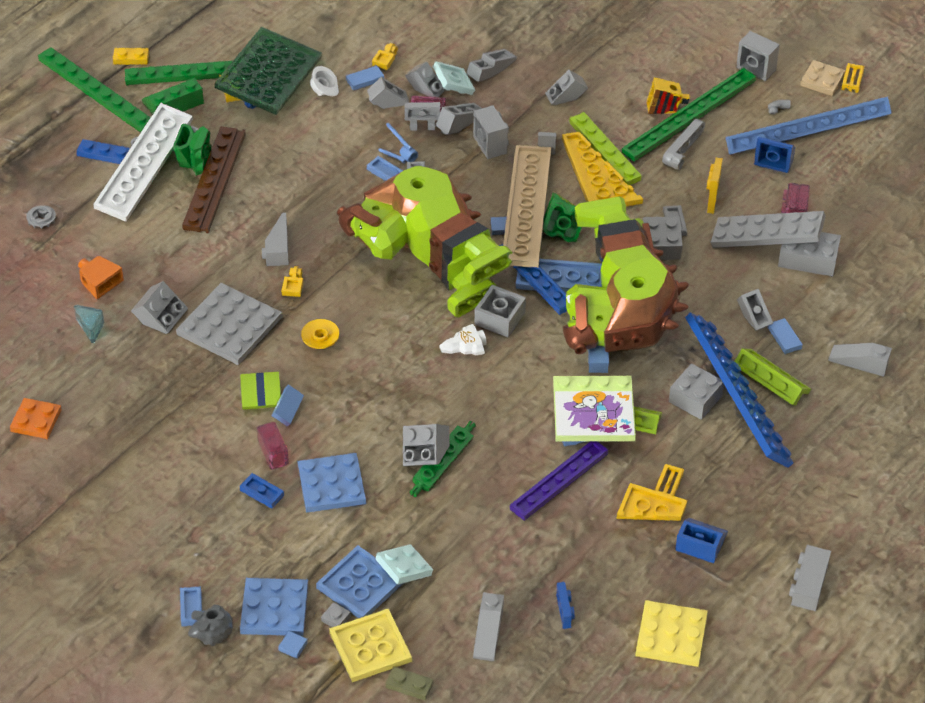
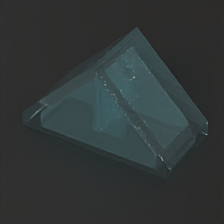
[74,305,104,343]

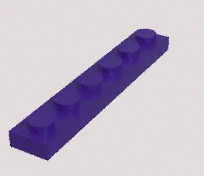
[510,441,608,521]

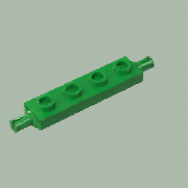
[410,421,476,497]

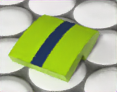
[240,371,281,410]

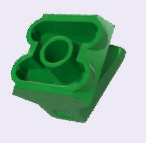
[173,123,212,176]
[542,192,582,243]

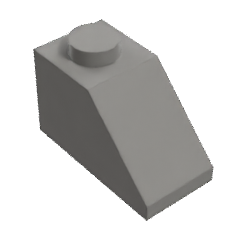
[367,77,409,109]
[737,289,773,331]

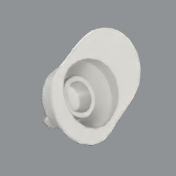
[310,66,339,96]

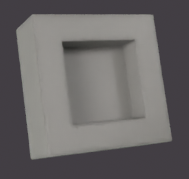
[321,602,351,627]

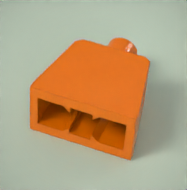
[78,256,124,299]

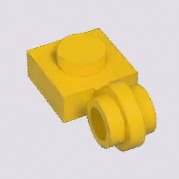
[372,43,398,70]
[282,266,304,297]

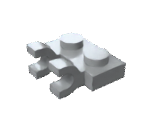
[405,102,440,131]

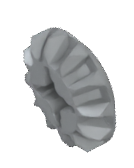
[26,205,56,229]

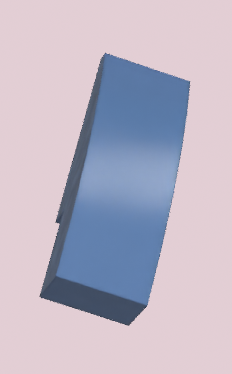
[588,345,609,373]

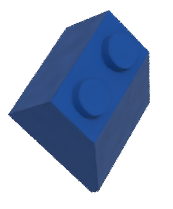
[754,137,796,173]

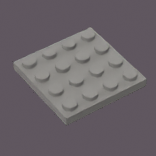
[176,283,282,365]

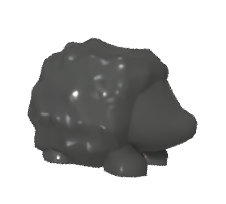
[188,605,233,646]

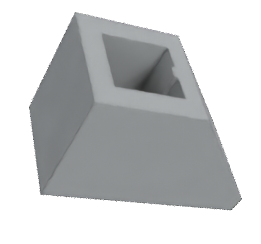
[405,61,446,99]
[545,70,588,105]

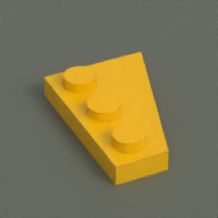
[706,158,723,214]
[617,483,687,521]

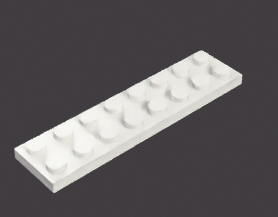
[94,103,192,222]

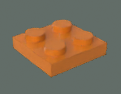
[10,398,62,439]

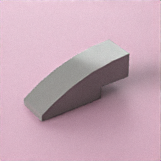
[466,49,517,82]

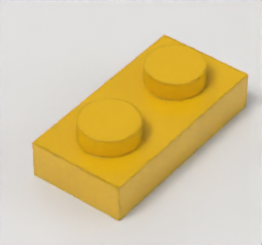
[113,48,149,65]

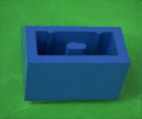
[675,518,728,563]

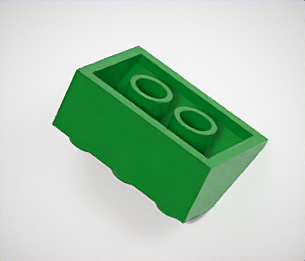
[142,78,204,115]

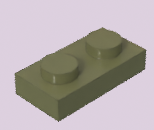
[385,666,433,701]

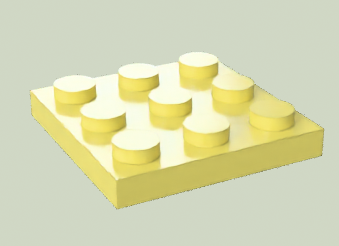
[635,600,708,667]
[329,609,412,682]

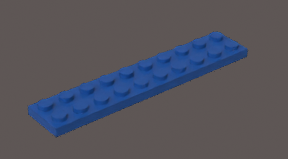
[685,312,794,468]

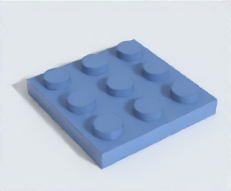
[297,453,366,513]
[316,545,403,618]
[240,578,308,636]

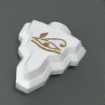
[440,324,486,355]

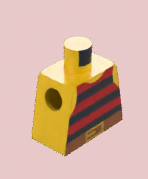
[646,78,690,114]

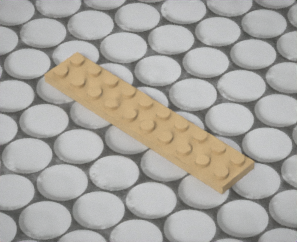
[503,145,551,267]

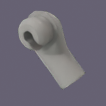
[768,100,791,114]

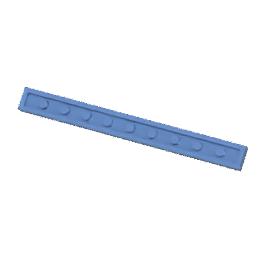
[725,97,892,154]

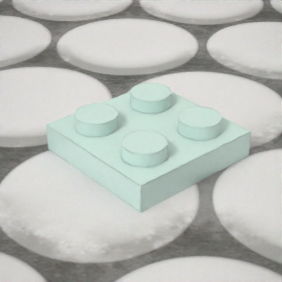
[432,61,475,95]
[375,544,433,585]

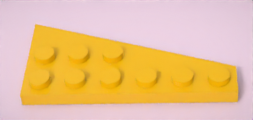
[562,132,643,207]

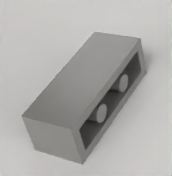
[789,545,831,611]

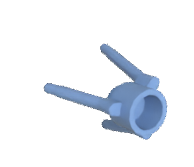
[379,123,418,163]

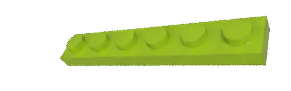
[569,112,642,185]

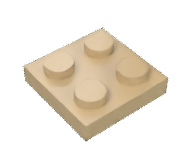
[800,60,845,96]

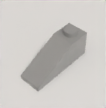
[435,103,482,135]
[262,213,289,266]
[828,343,892,377]
[473,592,504,661]

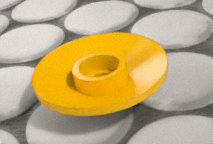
[301,319,339,349]

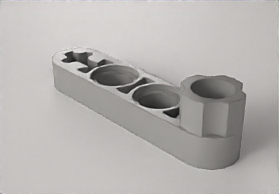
[662,119,705,170]

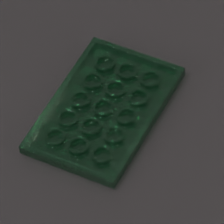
[214,26,322,115]

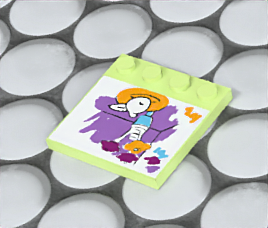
[553,376,636,441]

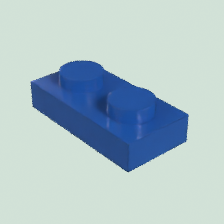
[240,473,284,509]
[556,582,575,629]

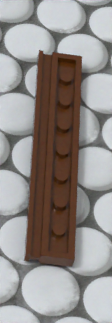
[182,126,246,233]

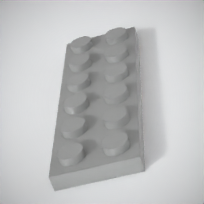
[711,211,826,248]

